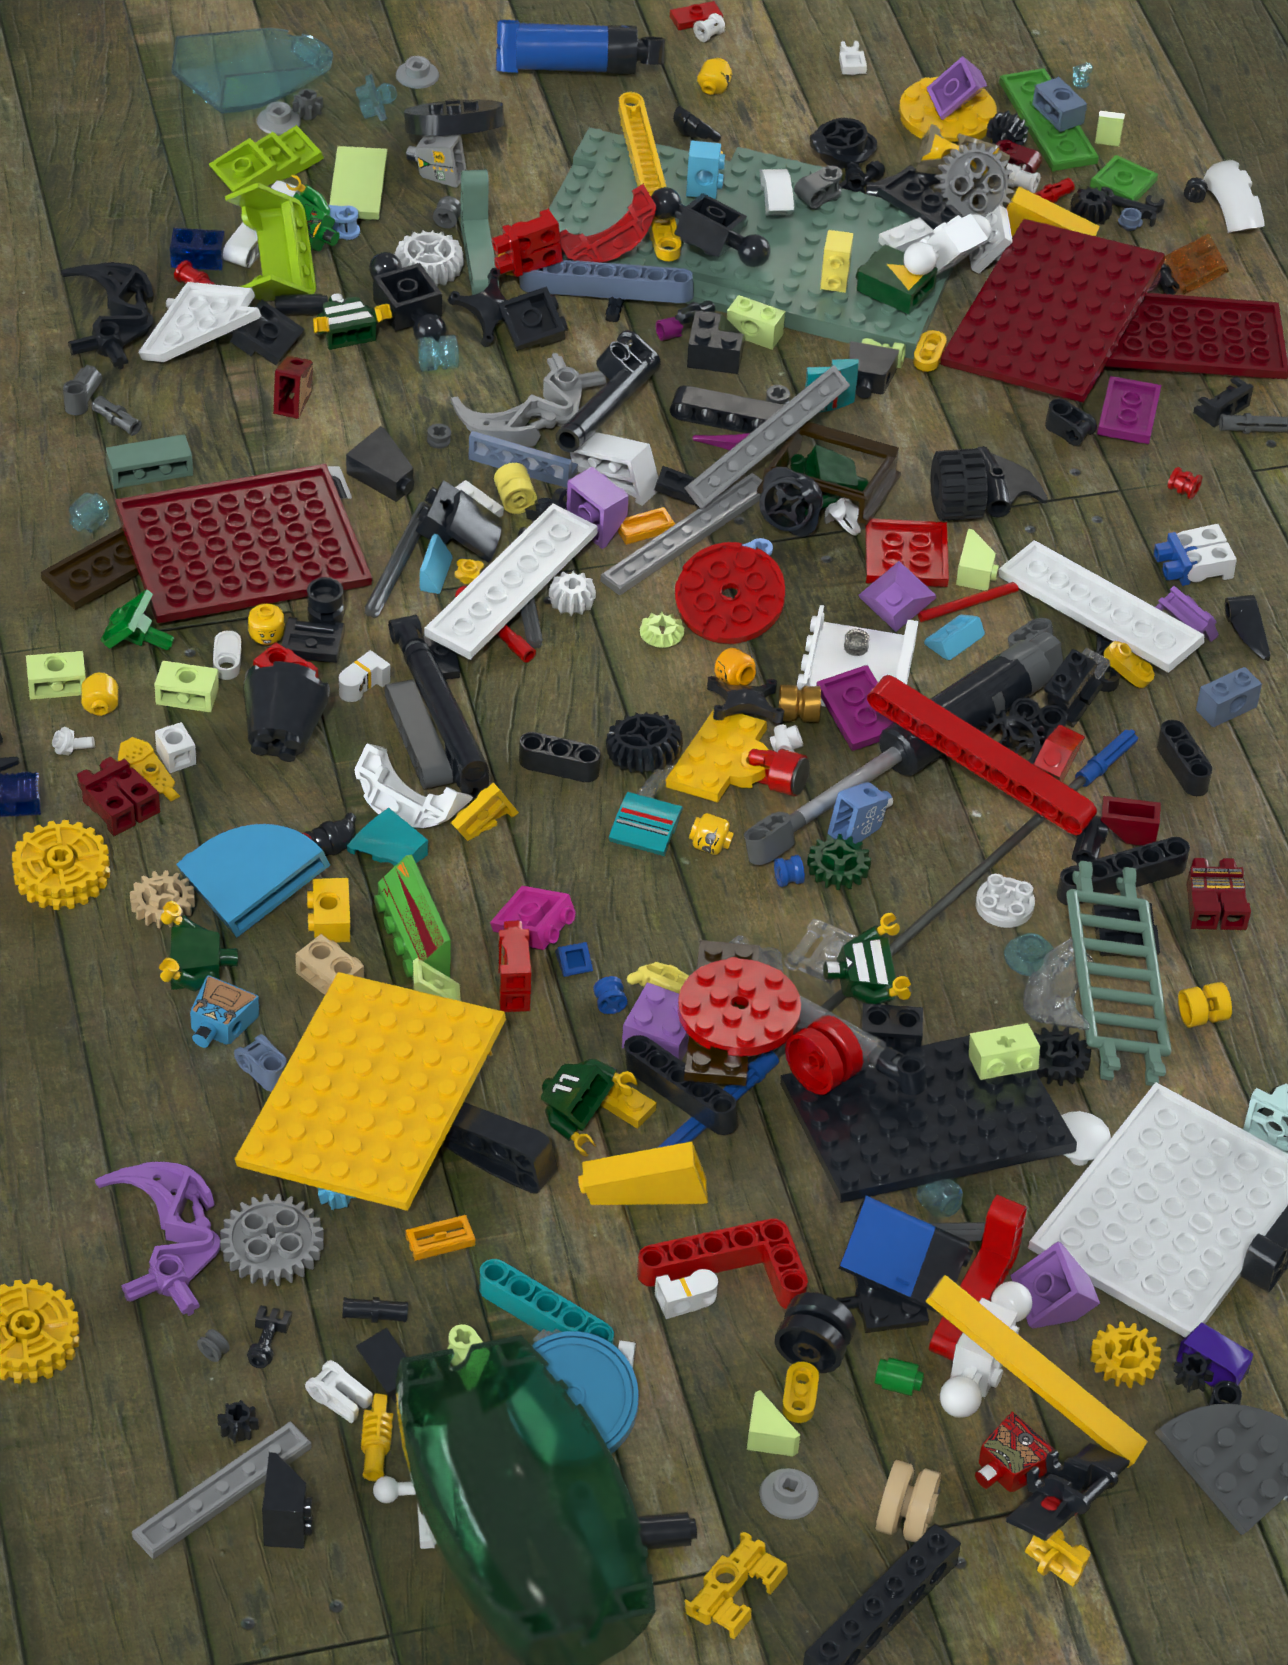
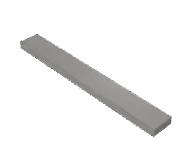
[684,365,850,509]
[600,473,763,596]

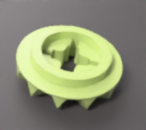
[640,612,684,648]

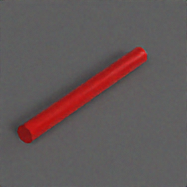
[918,582,1019,622]

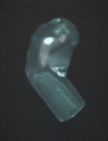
[1073,62,1093,89]

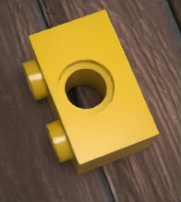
[307,878,350,943]

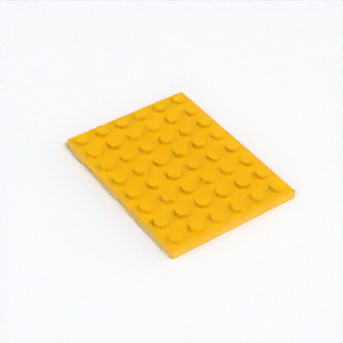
[235,972,506,1211]

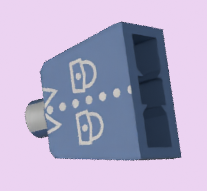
[827,782,893,844]

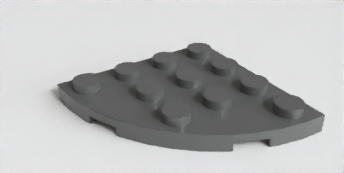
[1154,1404,1288,1536]

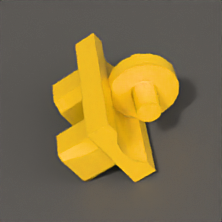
[1025,1529,1090,1587]

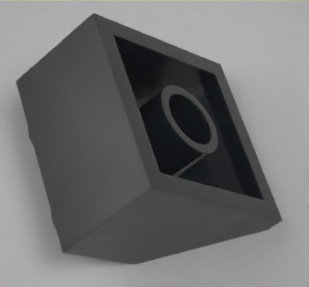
[262,1452,313,1549]

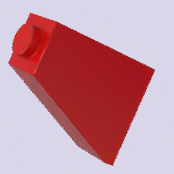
[1034,724,1085,783]

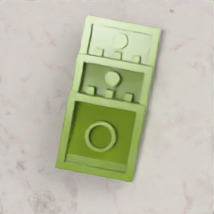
[209,125,324,192]

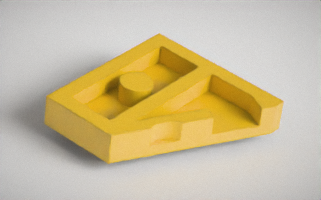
[451,783,519,841]

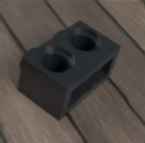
[860,1003,923,1050]

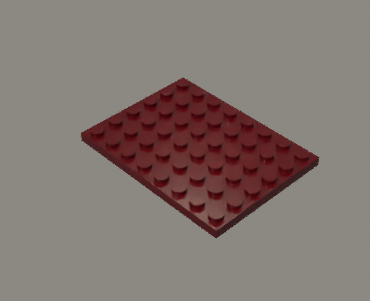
[940,219,1165,403]
[115,464,372,623]

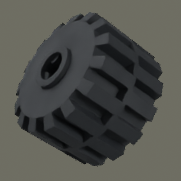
[930,448,988,521]

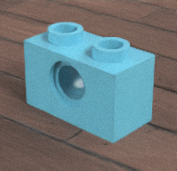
[686,141,725,199]

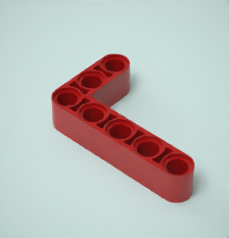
[928,1195,1027,1361]
[637,1219,808,1309]

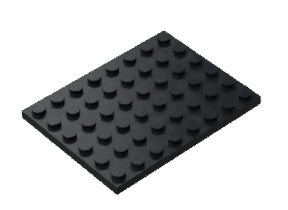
[780,1035,1077,1203]

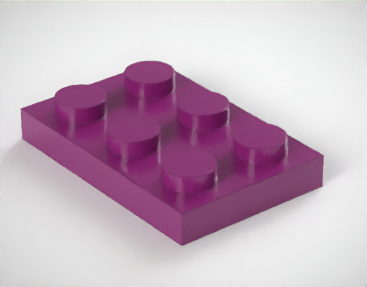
[1097,376,1162,444]
[816,665,894,751]

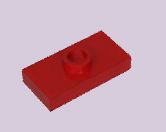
[670,1,723,30]

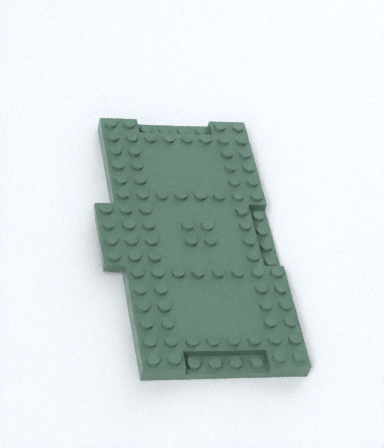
[549,127,954,359]

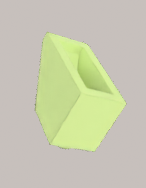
[956,529,999,591]

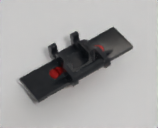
[1006,1443,1130,1541]

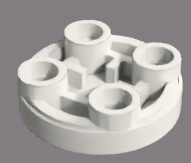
[976,874,1035,928]

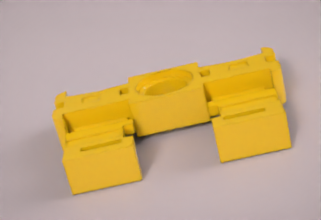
[685,1532,788,1639]

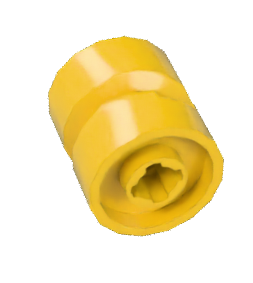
[1178,982,1232,1028]

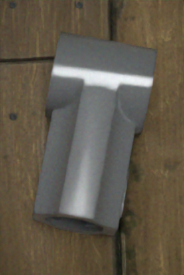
[63,365,102,415]

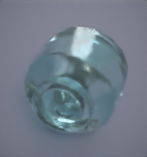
[69,492,110,533]
[917,1179,963,1218]

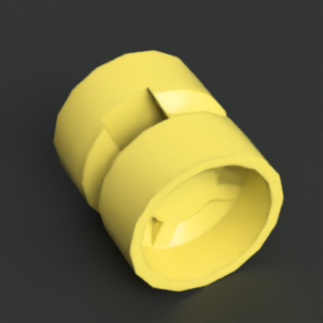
[494,463,537,514]

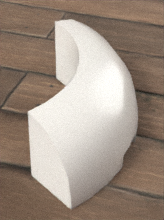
[1203,160,1265,233]

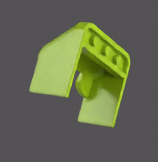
[225,183,316,301]

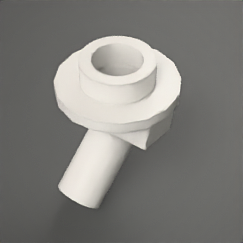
[52,726,95,756]

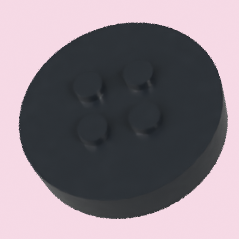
[404,99,505,136]

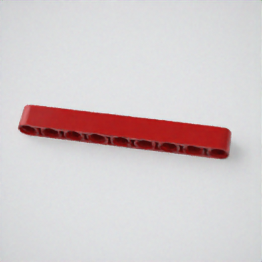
[867,675,1097,835]

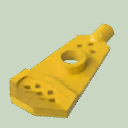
[118,737,180,802]

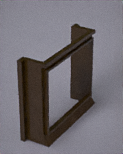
[757,421,901,525]

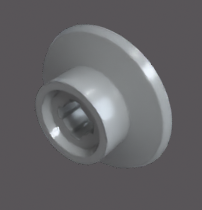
[396,56,439,89]
[257,102,301,135]
[759,1468,819,1520]

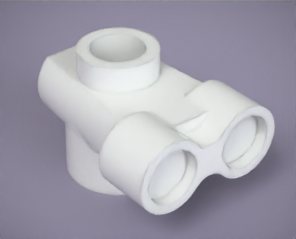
[770,724,803,752]

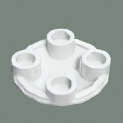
[1061,1111,1111,1166]

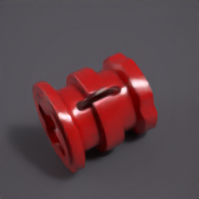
[1167,467,1202,500]

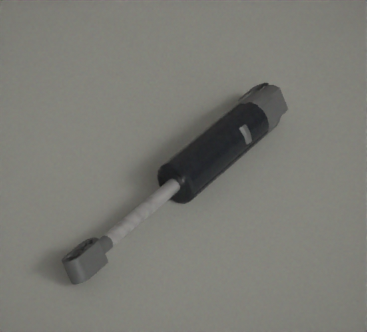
[744,618,1063,865]

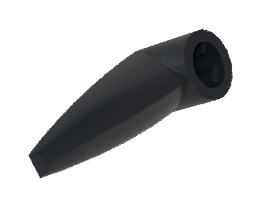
[1225,595,1271,661]

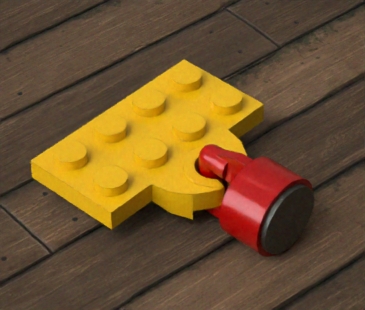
[666,709,810,803]

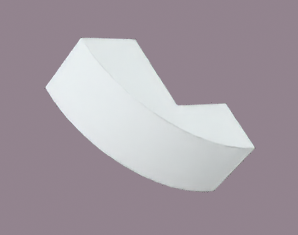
[760,169,794,216]

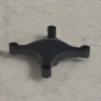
[448,268,506,347]
[707,676,784,723]

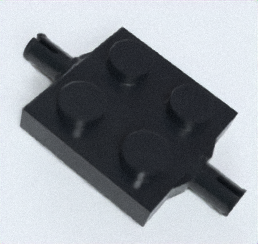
[836,1275,929,1333]

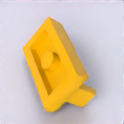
[600,1081,657,1129]

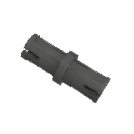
[92,396,142,436]

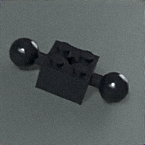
[651,187,771,267]
[369,252,447,347]

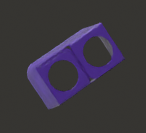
[1177,1322,1253,1388]

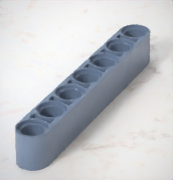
[519,260,694,303]

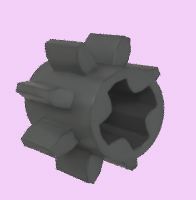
[292,89,323,120]

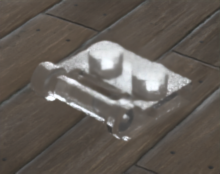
[783,919,856,984]

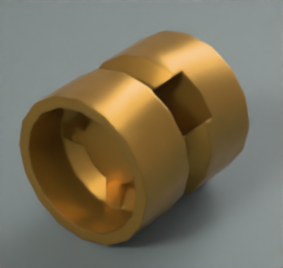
[779,685,821,722]

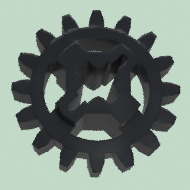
[1034,1025,1092,1086]

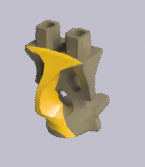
[915,124,1010,189]

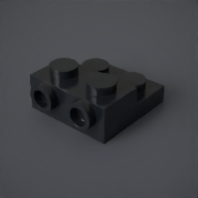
[498,286,568,351]
[230,299,305,365]

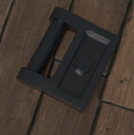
[282,617,345,663]

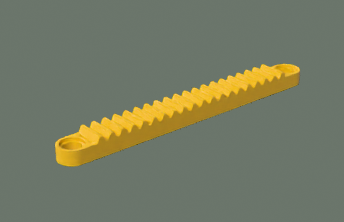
[618,92,681,261]

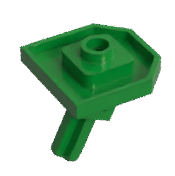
[100,589,174,650]

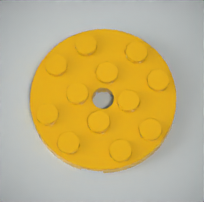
[899,77,997,144]

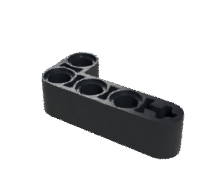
[1240,1206,1288,1292]

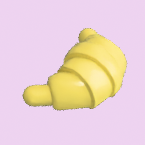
[627,962,689,993]

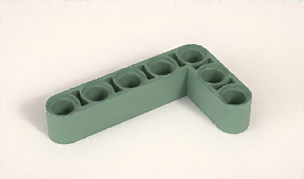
[460,169,499,295]

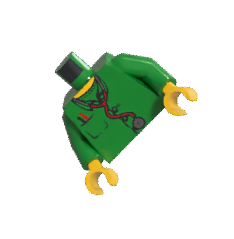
[286,175,340,252]

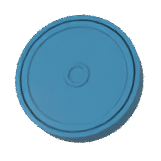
[507,1331,639,1466]

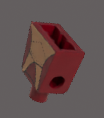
[273,356,313,419]

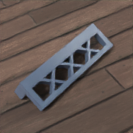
[469,431,578,488]

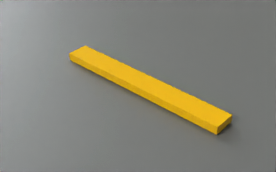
[925,1275,1148,1468]

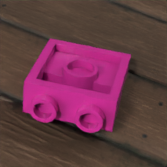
[490,886,575,950]

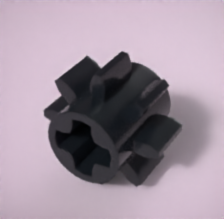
[1173,1352,1214,1393]
[217,1400,259,1443]

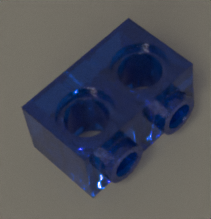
[170,228,225,270]

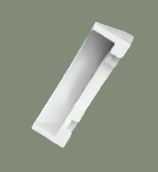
[354,743,473,828]

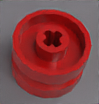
[785,1015,863,1095]

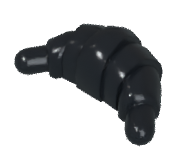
[673,106,721,142]
[304,812,356,856]

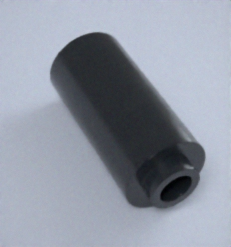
[620,1512,697,1552]

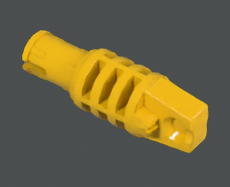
[361,1393,393,1481]

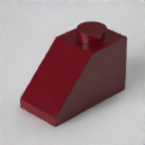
[1101,796,1161,846]

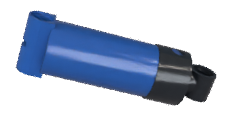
[496,20,665,74]

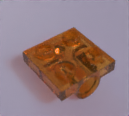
[1165,233,1229,295]

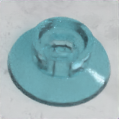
[1004,933,1057,976]

